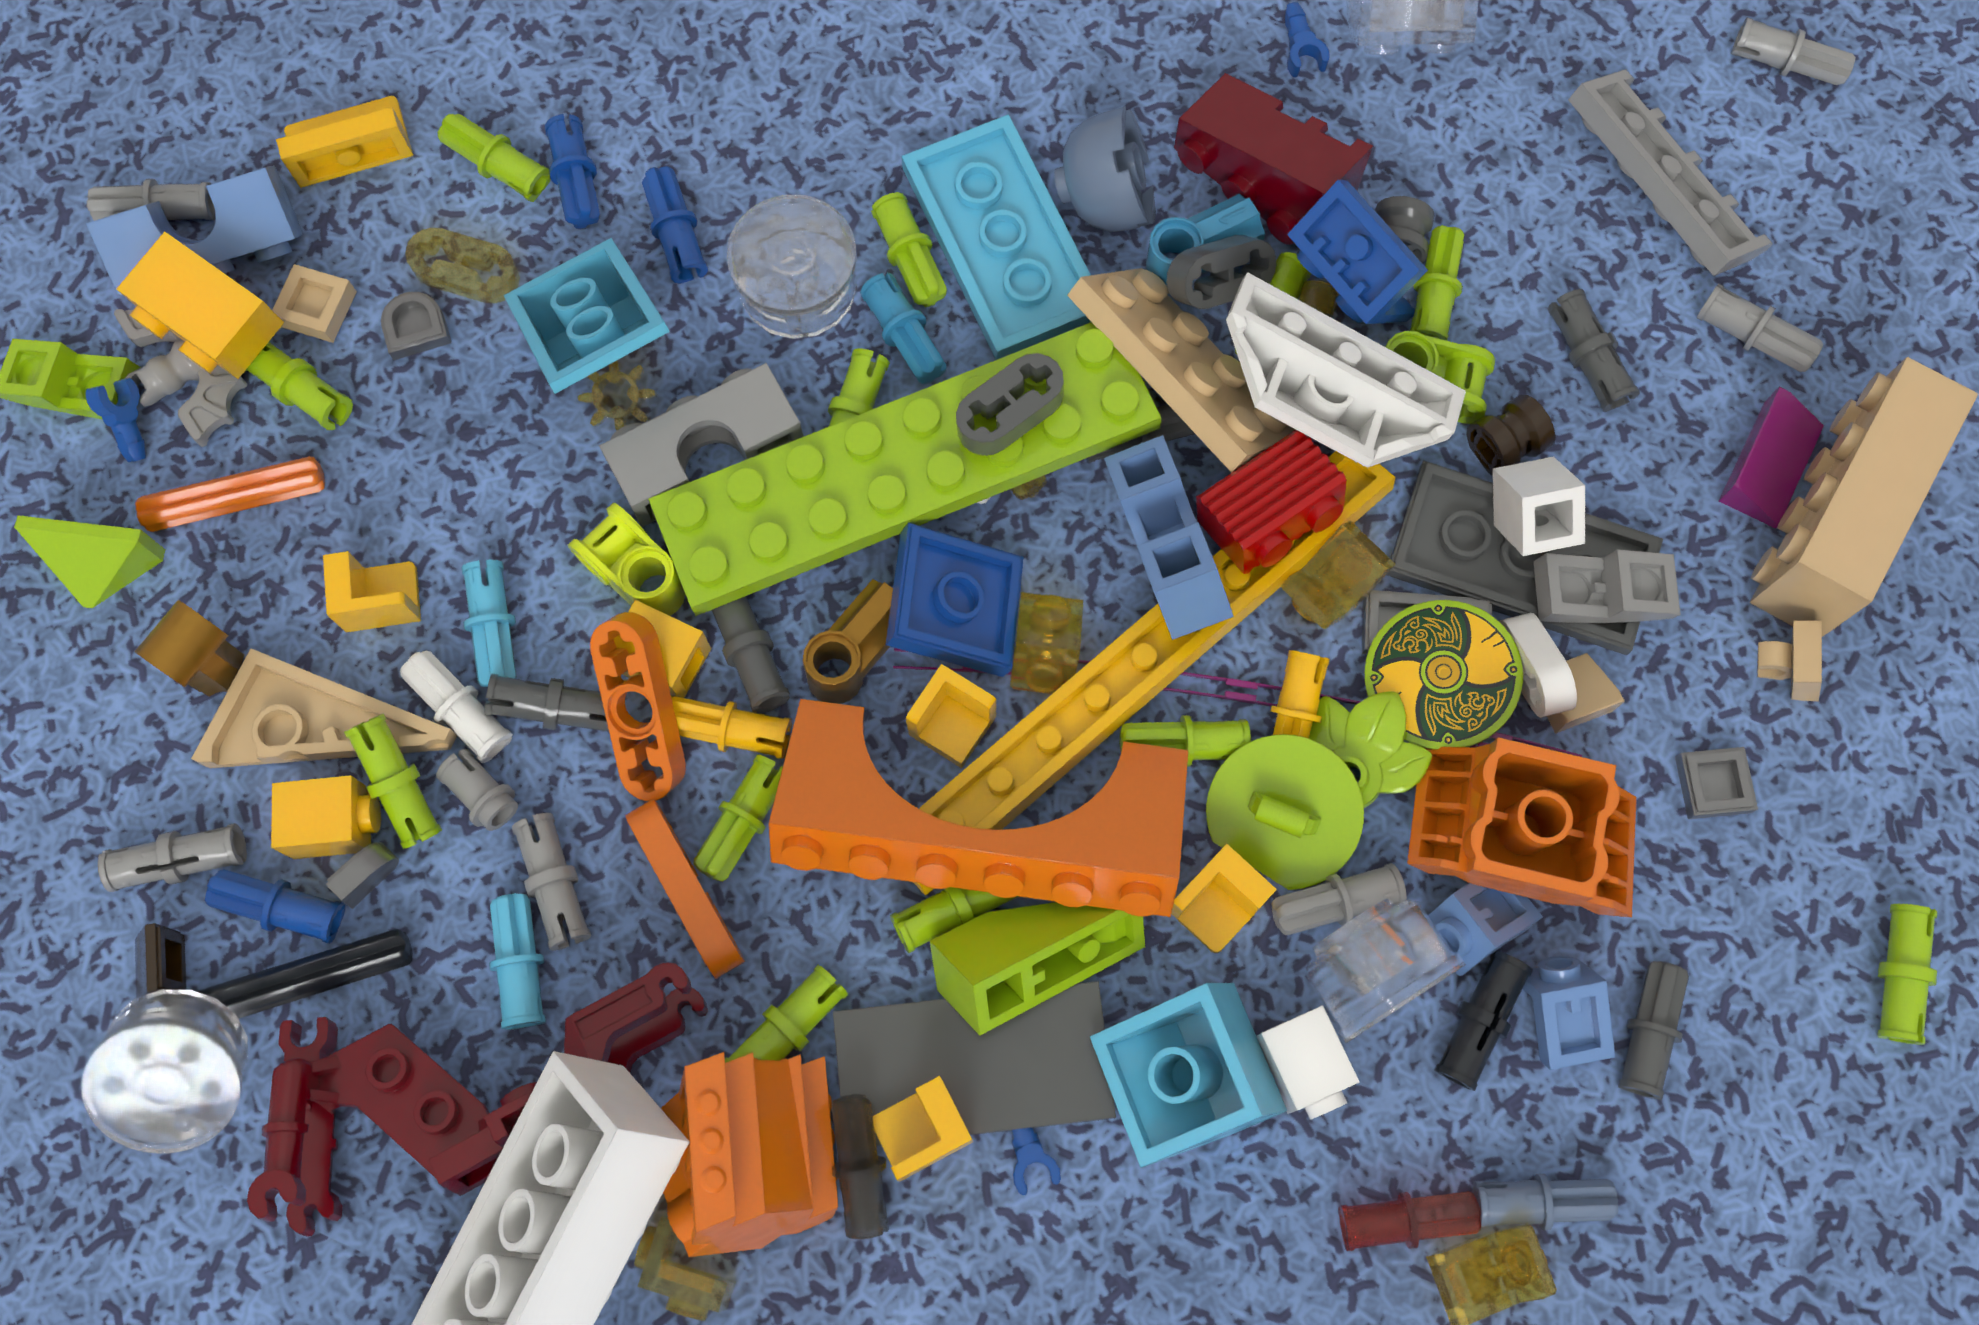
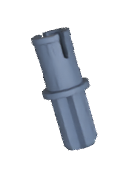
[1473,1174,1618,1230]

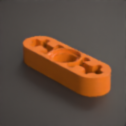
[590,612,686,801]
[625,799,745,979]

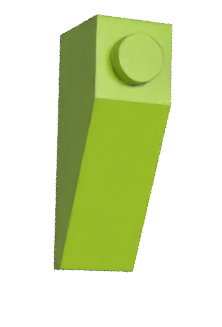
[930,902,1145,1036]

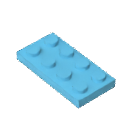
[901,114,1091,360]

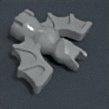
[114,309,248,447]

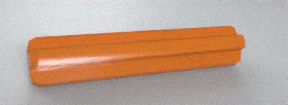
[135,456,325,532]

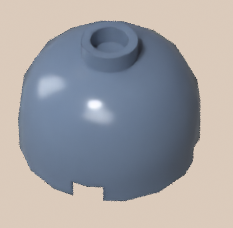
[1054,106,1156,232]

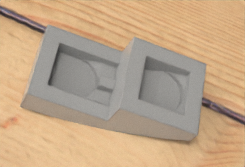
[1533,550,1681,623]

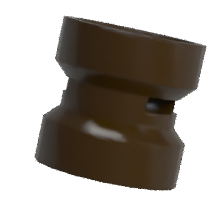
[1466,395,1556,476]

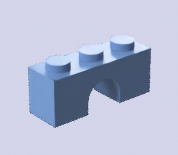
[86,165,303,294]
[1104,435,1234,640]

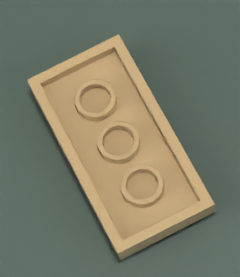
[1067,268,1295,473]

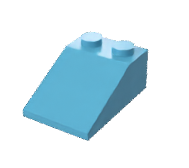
[503,238,670,394]

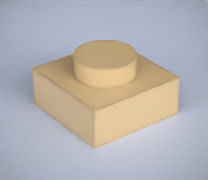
[272,264,357,343]

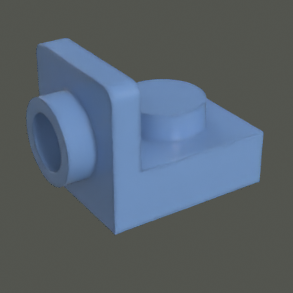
[1420,883,1543,976]
[1522,956,1615,1070]

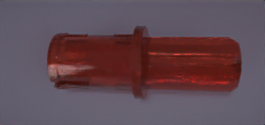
[1338,1191,1481,1251]

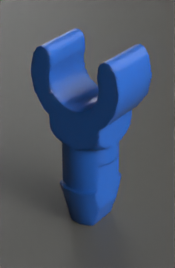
[1285,2,1330,77]
[85,378,146,462]
[1011,1128,1061,1195]

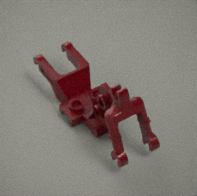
[247,962,708,1237]

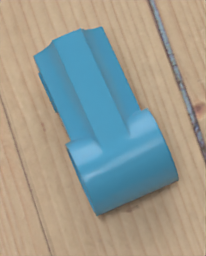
[1145,194,1265,285]

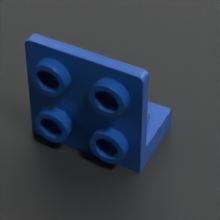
[1287,179,1428,324]

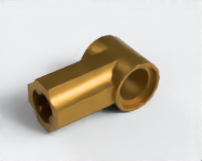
[803,579,893,704]
[134,600,244,697]

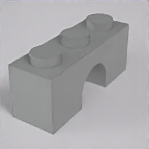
[599,363,804,527]

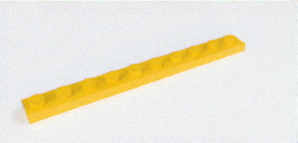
[913,451,1395,896]

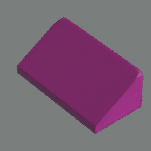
[1719,386,1824,529]

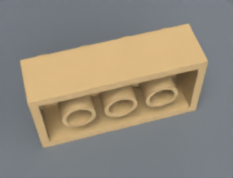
[1750,357,1978,637]

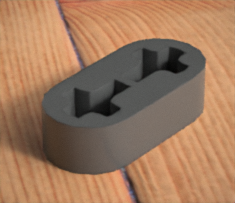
[1166,235,1276,309]
[956,353,1064,456]

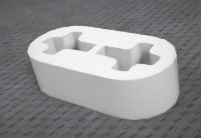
[1499,612,1577,718]

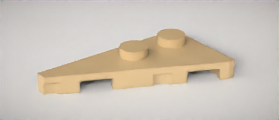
[191,649,457,768]

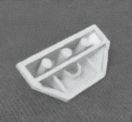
[1226,272,1466,468]

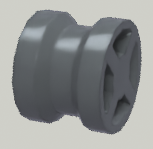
[1375,196,1435,264]

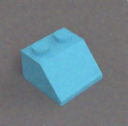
[1090,983,1287,1168]

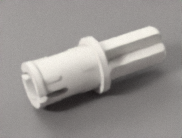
[400,651,513,763]

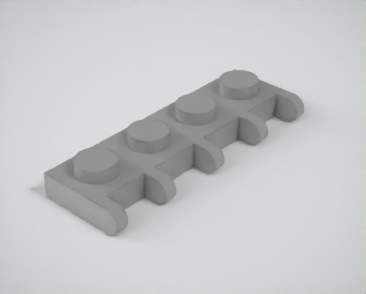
[1568,69,1773,276]

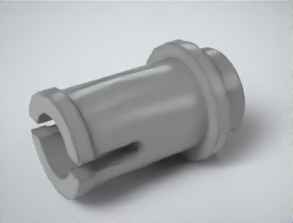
[436,749,518,831]

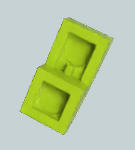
[0,339,141,420]

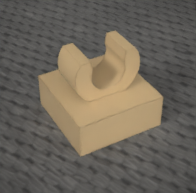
[1758,621,1822,701]

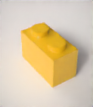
[116,231,284,379]

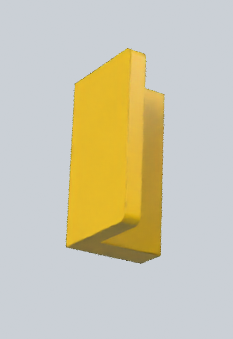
[276,96,413,188]

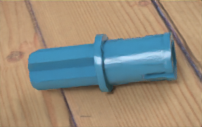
[860,272,946,384]

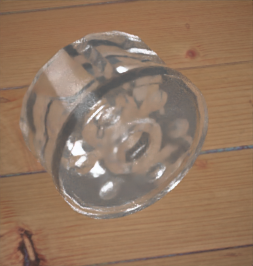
[727,195,857,339]
[1305,898,1466,1043]
[81,990,248,1154]

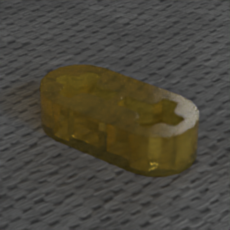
[405,227,520,303]

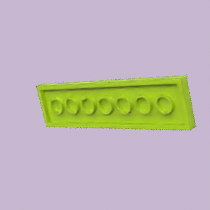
[648,322,1161,616]

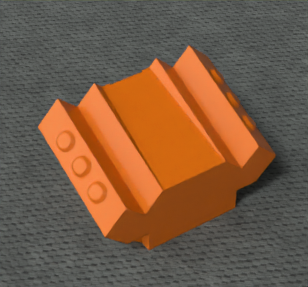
[1407,737,1636,918]
[661,1052,838,1257]

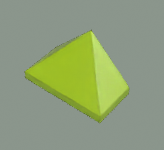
[14,515,166,608]

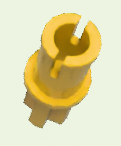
[1270,650,1330,738]
[671,696,792,759]

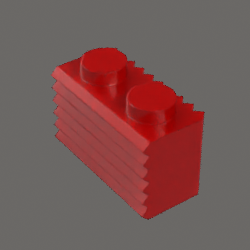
[1196,430,1347,574]

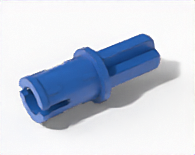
[545,114,600,229]
[642,166,708,284]
[205,869,345,944]

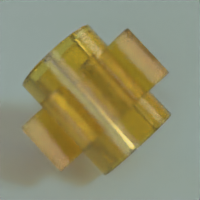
[577,360,657,431]

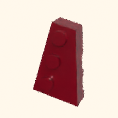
[1174,73,1373,245]

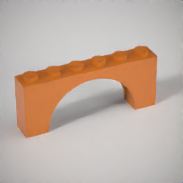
[769,699,1188,917]

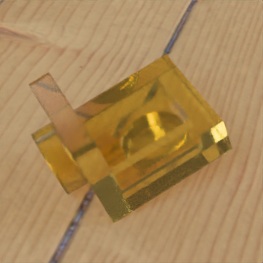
[1281,520,1396,629]
[1010,592,1084,694]
[634,1215,736,1321]
[1426,1224,1557,1325]

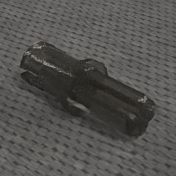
[831,1094,889,1239]

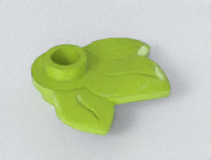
[1309,691,1432,808]

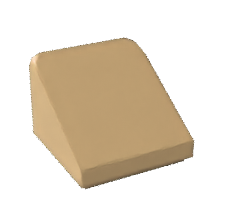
[1547,653,1625,734]

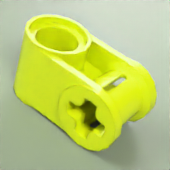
[567,502,685,616]

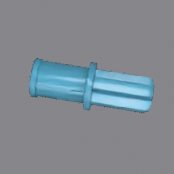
[461,559,517,687]
[489,893,546,1030]

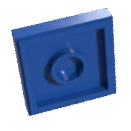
[885,523,1024,677]

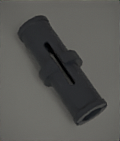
[1434,951,1533,1091]

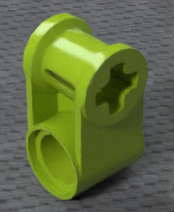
[1385,331,1496,424]

